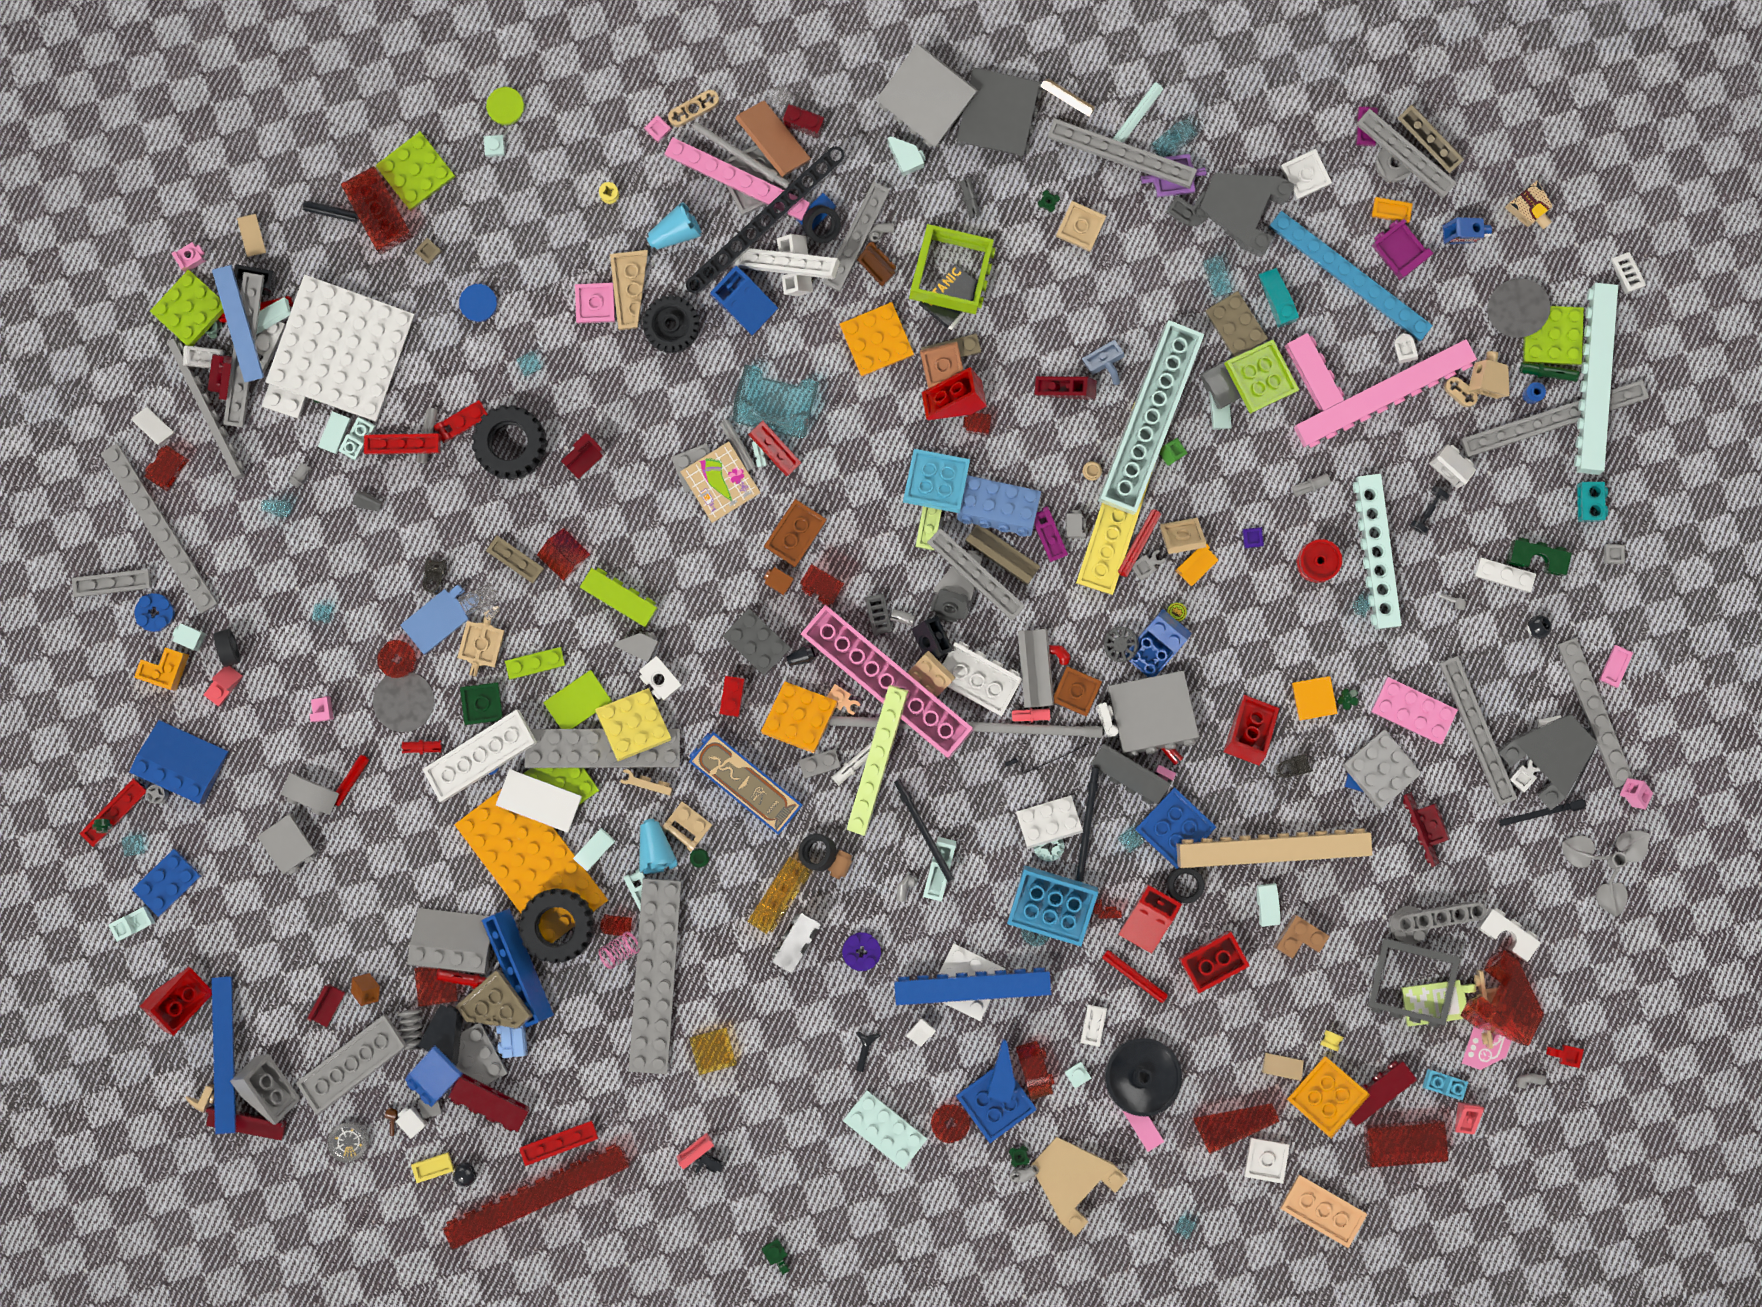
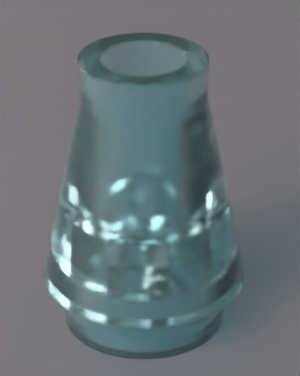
[261,499,291,518]

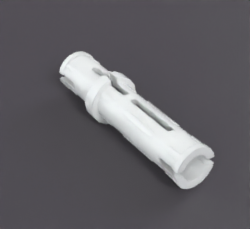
[831,742,872,786]

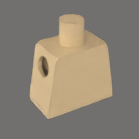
[1468,351,1509,399]

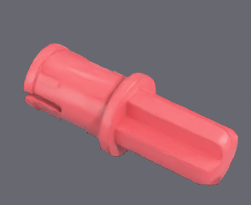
[1012,708,1050,723]

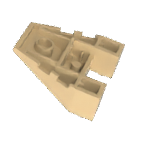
[1030,1137,1128,1237]

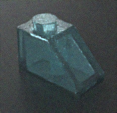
[1152,119,1199,157]

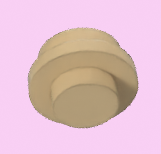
[1083,461,1102,481]

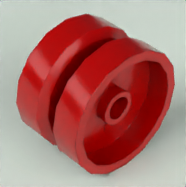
[1296,539,1342,583]

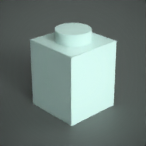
[172,623,206,651]

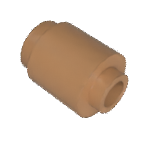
[828,850,853,880]

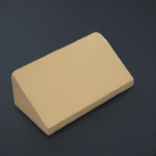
[1262,1053,1304,1081]

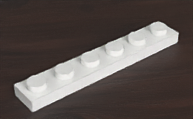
[735,247,840,279]

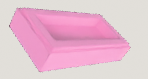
[1599,645,1633,688]

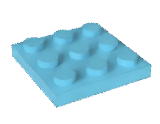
[903,449,970,513]

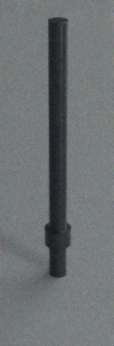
[1076,767,1099,882]
[894,779,954,883]

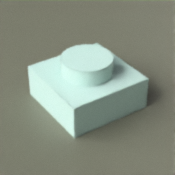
[484,135,505,157]
[1064,1061,1091,1088]

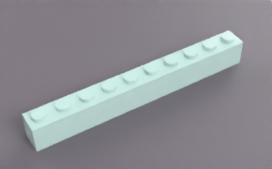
[1574,283,1618,475]

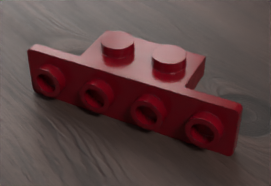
[1403,792,1450,867]

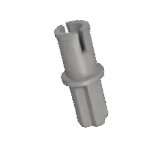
[1292,473,1331,497]

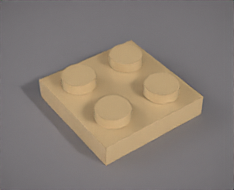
[1056,201,1106,252]
[1160,518,1206,554]
[907,651,955,698]

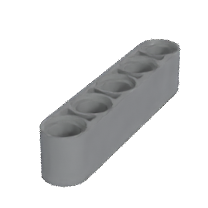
[1391,902,1487,933]

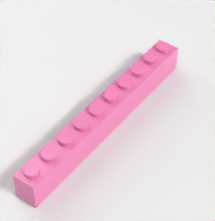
[1294,339,1477,448]

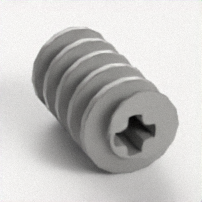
[398,1009,423,1050]

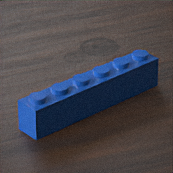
[482,908,554,1027]

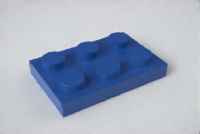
[132,849,202,917]

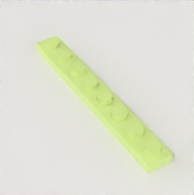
[846,685,909,836]

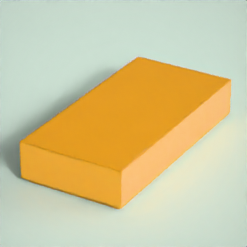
[1371,197,1413,223]

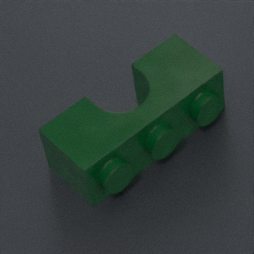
[1506,537,1572,577]

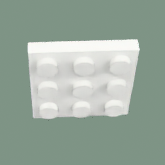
[939,943,1005,1021]

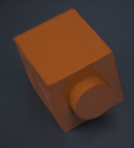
[764,567,795,597]

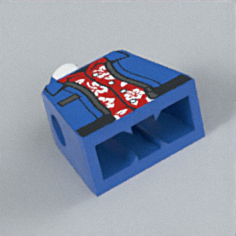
[1443,217,1492,244]

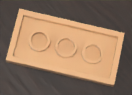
[1280,1174,1367,1248]

